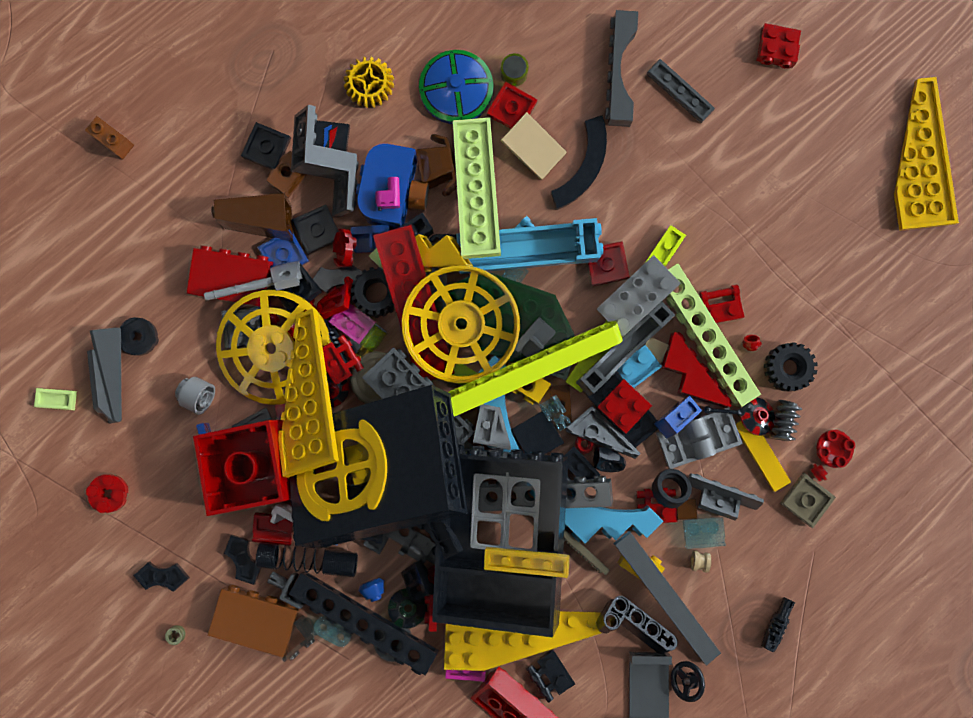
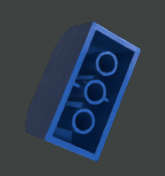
[356,144,418,230]

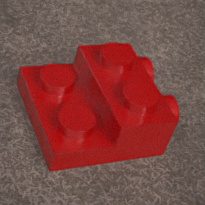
[756,23,801,69]

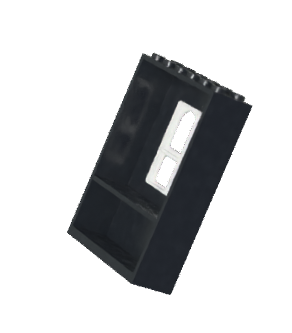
[432,444,569,638]

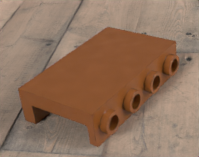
[207,585,300,657]

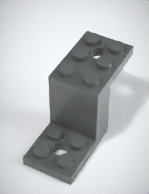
[291,105,359,217]

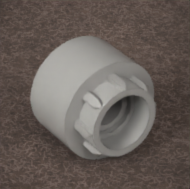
[175,377,215,415]

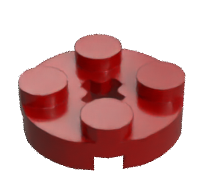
[333,228,357,267]
[86,474,128,513]

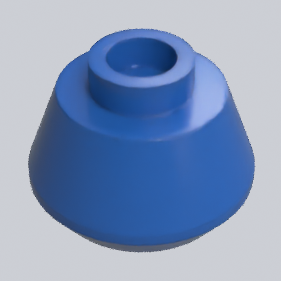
[358,578,384,602]

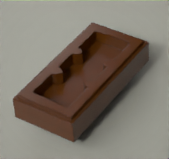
[550,385,572,424]

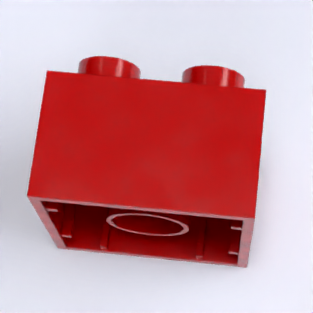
[193,420,291,516]

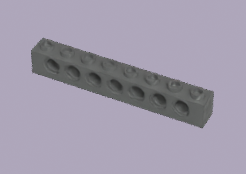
[478,476,613,512]

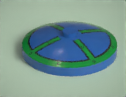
[419,50,493,124]

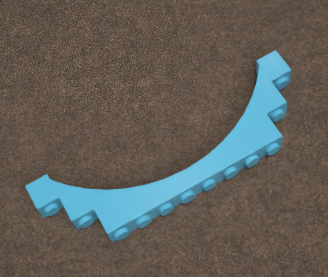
[474,356,664,543]

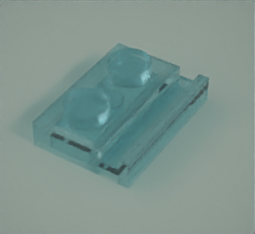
[683,517,726,549]

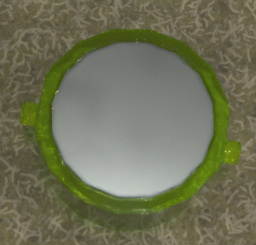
[500,53,529,87]

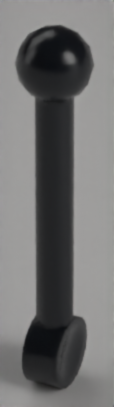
[704,406,745,417]

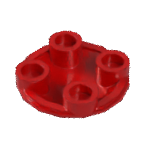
[816,430,856,468]

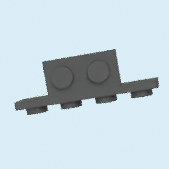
[688,473,764,521]

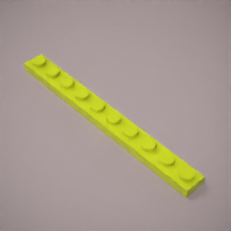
[565,225,686,393]

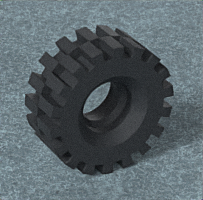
[764,342,818,392]

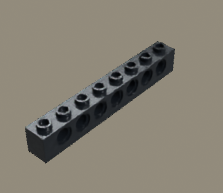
[289,571,439,676]

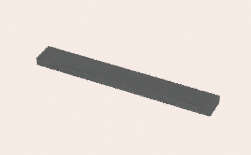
[613,531,721,666]

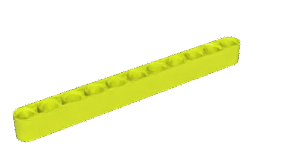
[448,321,623,417]

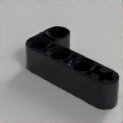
[596,596,677,654]

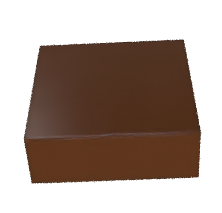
[677,499,697,520]

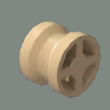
[691,551,711,573]

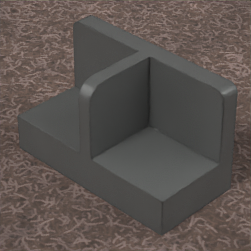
[515,317,556,357]

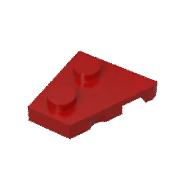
[316,276,353,319]

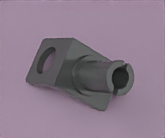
[267,571,305,609]

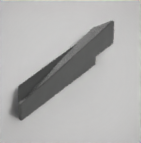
[87,328,122,424]

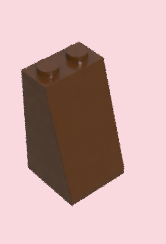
[211,193,294,241]

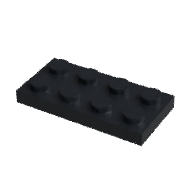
[582,371,658,448]

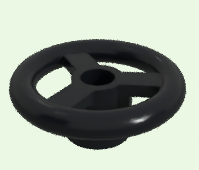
[671,661,705,702]

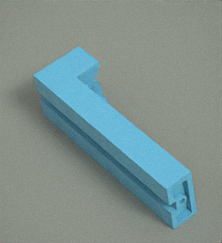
[456,218,603,274]

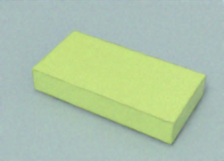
[34,388,77,410]

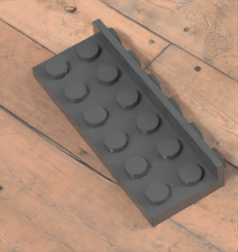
[362,347,475,445]

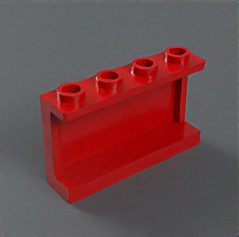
[186,245,273,307]

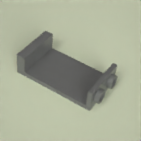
[629,652,672,718]

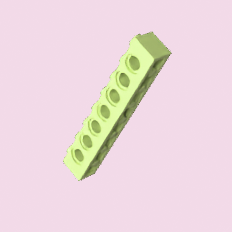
[666,264,761,407]

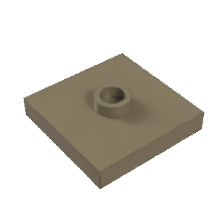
[780,473,836,528]

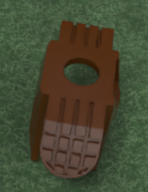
[416,134,457,197]

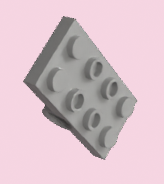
[597,255,681,337]
[656,408,743,469]

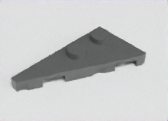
[565,405,641,459]

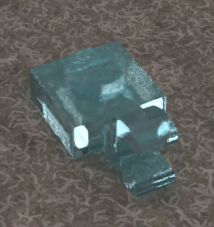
[539,395,571,431]

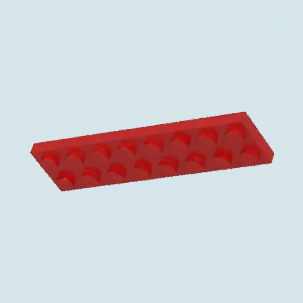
[373,224,455,381]

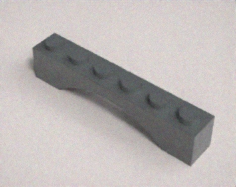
[605,10,638,127]
[576,301,675,396]

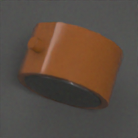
[408,180,429,211]

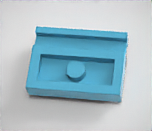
[617,345,662,388]

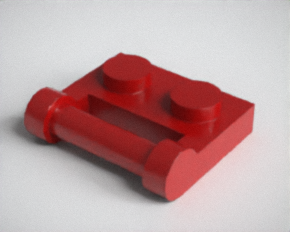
[699,284,745,324]

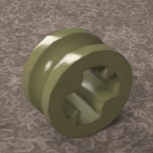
[165,625,186,645]

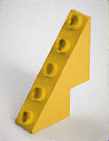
[381,234,474,272]

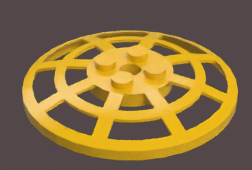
[402,265,520,383]
[216,290,331,405]

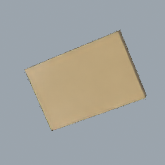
[500,112,567,180]

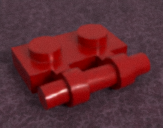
[323,335,364,385]
[636,487,678,523]

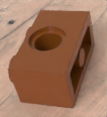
[85,116,134,159]
[266,151,307,198]

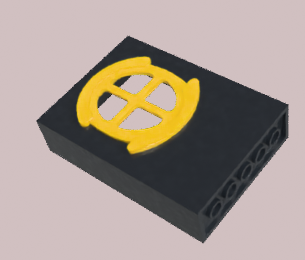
[289,385,468,549]

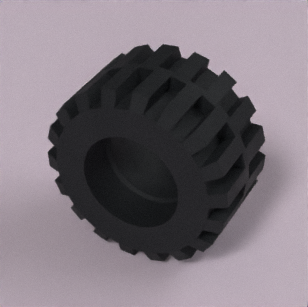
[351,267,395,318]

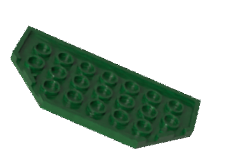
[434,271,575,380]

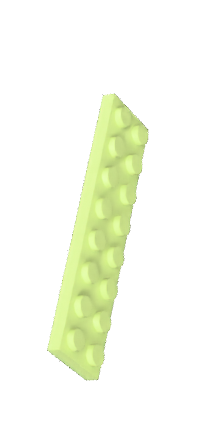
[453,117,501,259]

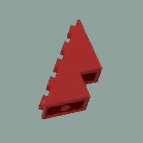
[661,332,732,408]

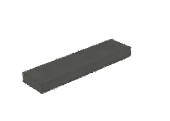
[647,59,715,123]

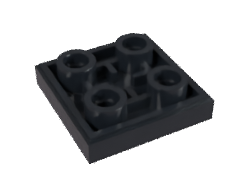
[511,410,564,455]

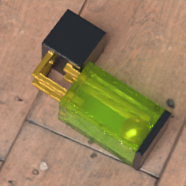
[350,323,388,358]

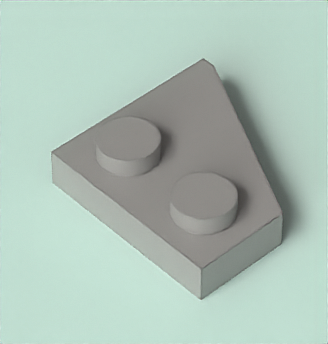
[473,404,511,450]

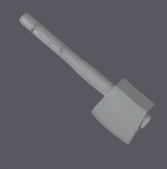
[204,261,302,300]

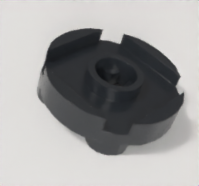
[120,317,159,356]

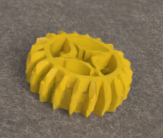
[344,56,394,108]

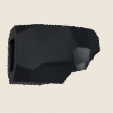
[593,447,626,472]

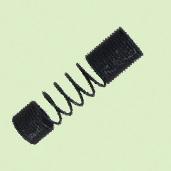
[255,542,358,578]

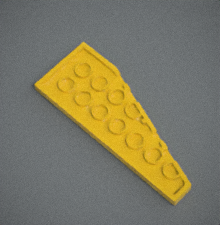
[894,77,959,231]
[278,309,339,478]
[444,611,601,671]

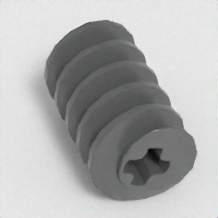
[770,400,802,442]

